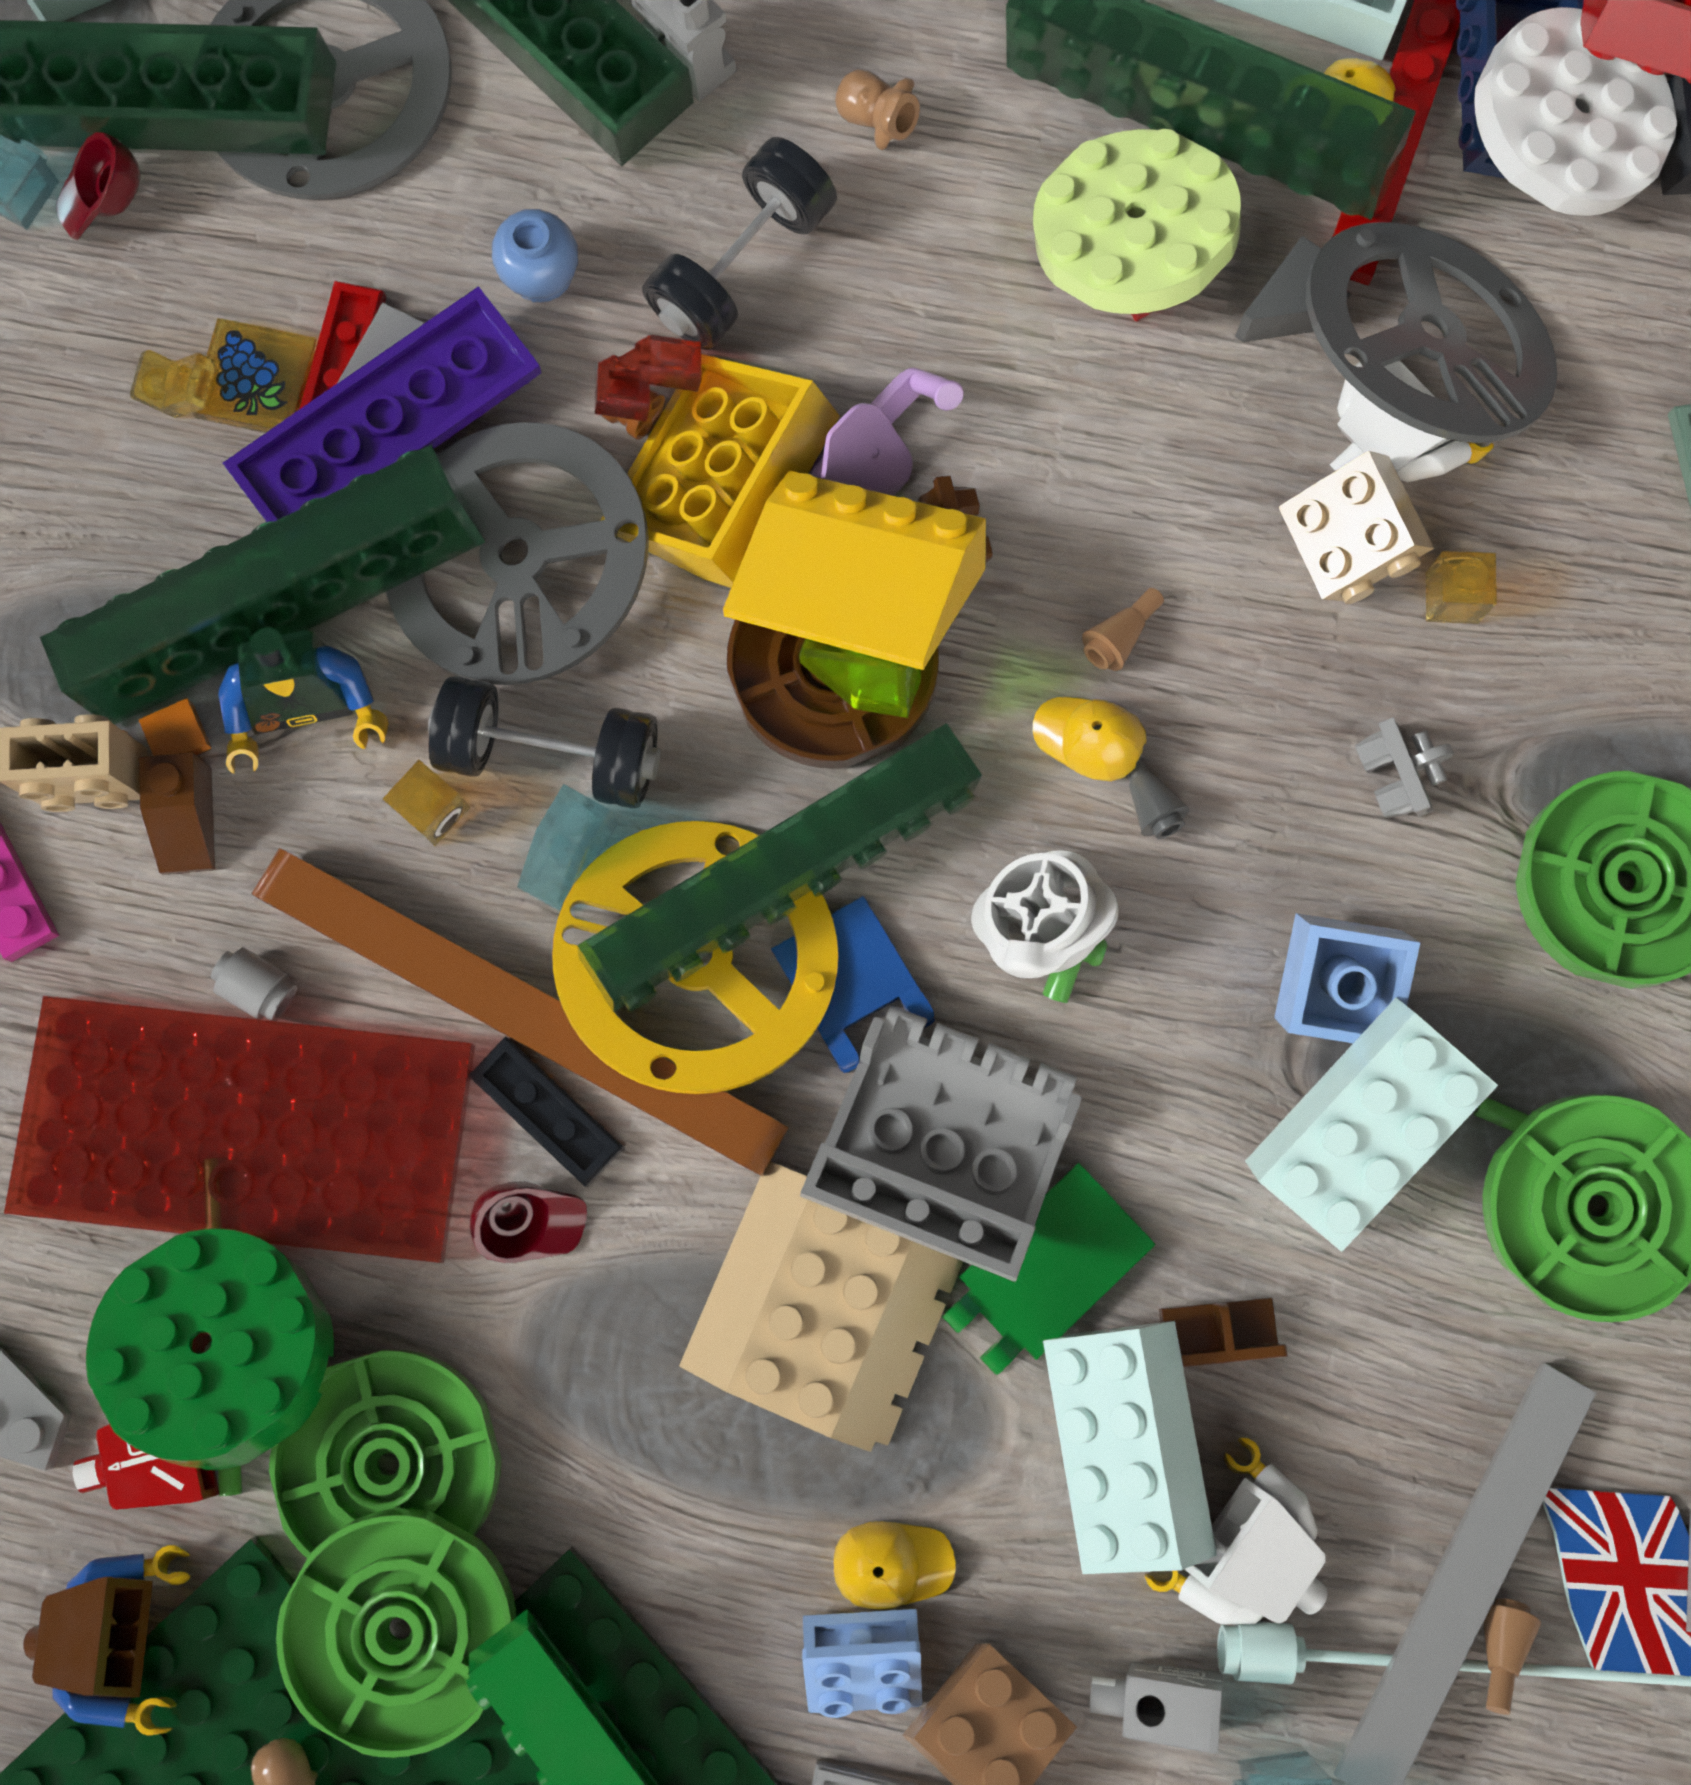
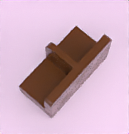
[1159,1297,1288,1367]

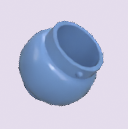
[492,209,578,303]

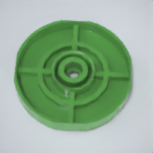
[1515,770,1691,989]
[1482,1094,1691,1322]
[269,1349,501,1558]
[276,1509,517,1758]

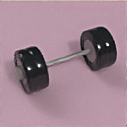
[642,137,837,350]
[428,676,660,809]

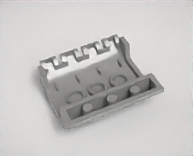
[800,1005,1082,1282]

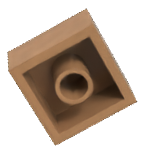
[902,1644,1077,1785]

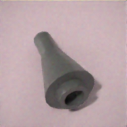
[1127,757,1189,839]

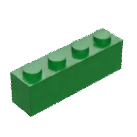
[466,1609,659,1785]

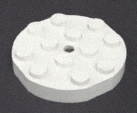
[1474,7,1677,216]

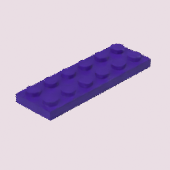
[222,286,542,550]

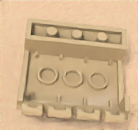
[679,1162,964,1452]

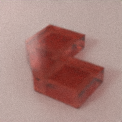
[594,335,702,422]

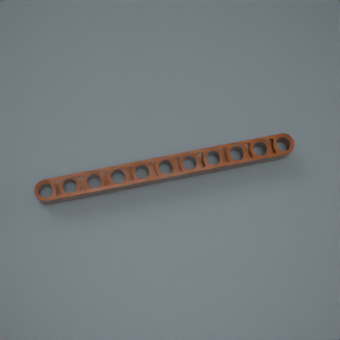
[251,848,789,1176]

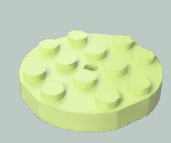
[1033,129,1241,314]

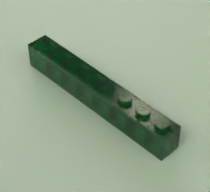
[577,723,982,1012]

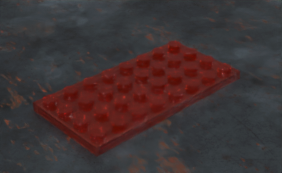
[4,996,475,1263]

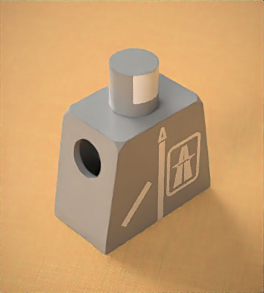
[1090,1663,1223,1754]

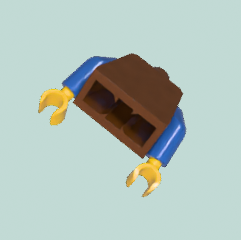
[23,1545,191,1736]

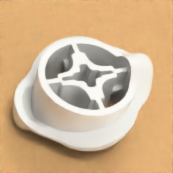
[971,850,1119,978]

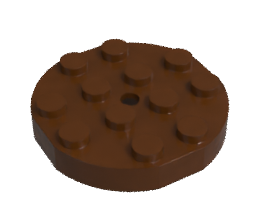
[727,620,939,769]

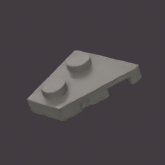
[0,1340,72,1471]

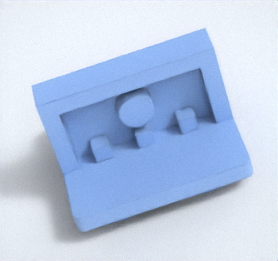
[802,1609,922,1718]

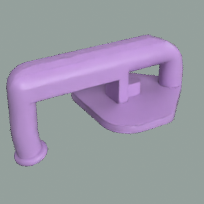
[808,367,964,496]

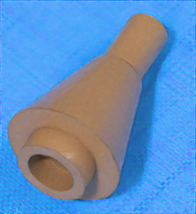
[1082,588,1164,671]
[1483,1598,1541,1715]

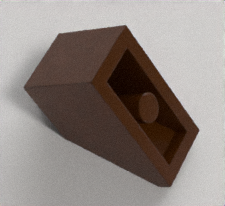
[139,752,215,875]

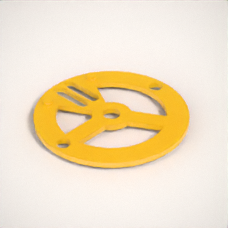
[552,821,838,1094]

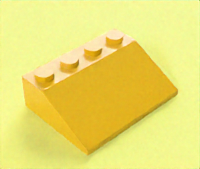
[600,353,840,588]
[723,471,986,670]

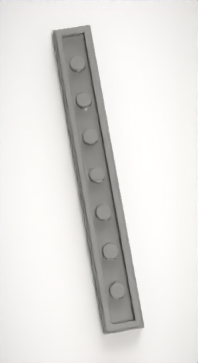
[1333,1363,1597,1785]

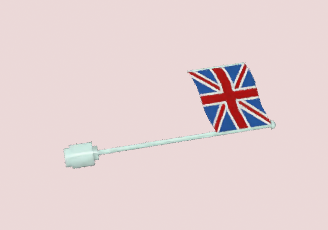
[1217,1488,1691,1686]

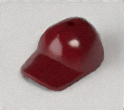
[56,132,141,241]
[470,1181,587,1263]

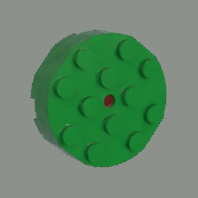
[86,1229,334,1470]

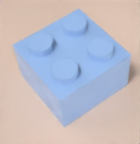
[1274,913,1421,1043]

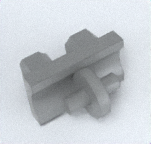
[1355,717,1454,819]

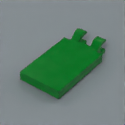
[941,1163,1156,1375]

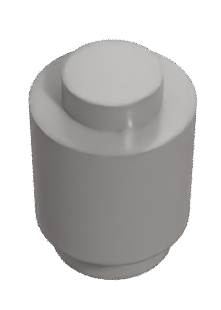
[211,947,297,1022]

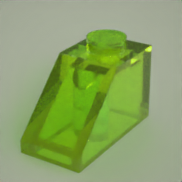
[799,638,921,718]

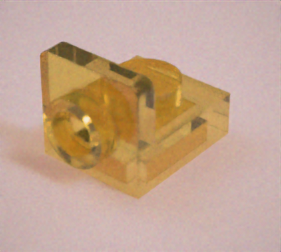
[130,350,217,418]

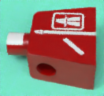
[73,1424,219,1510]

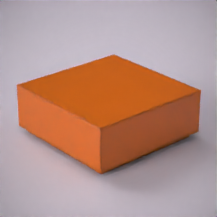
[138,698,212,756]

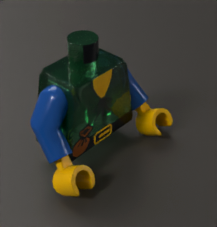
[218,628,389,774]

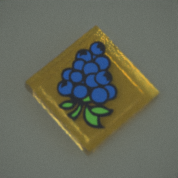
[190,318,318,433]

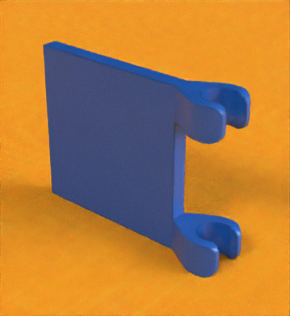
[771,896,935,1073]

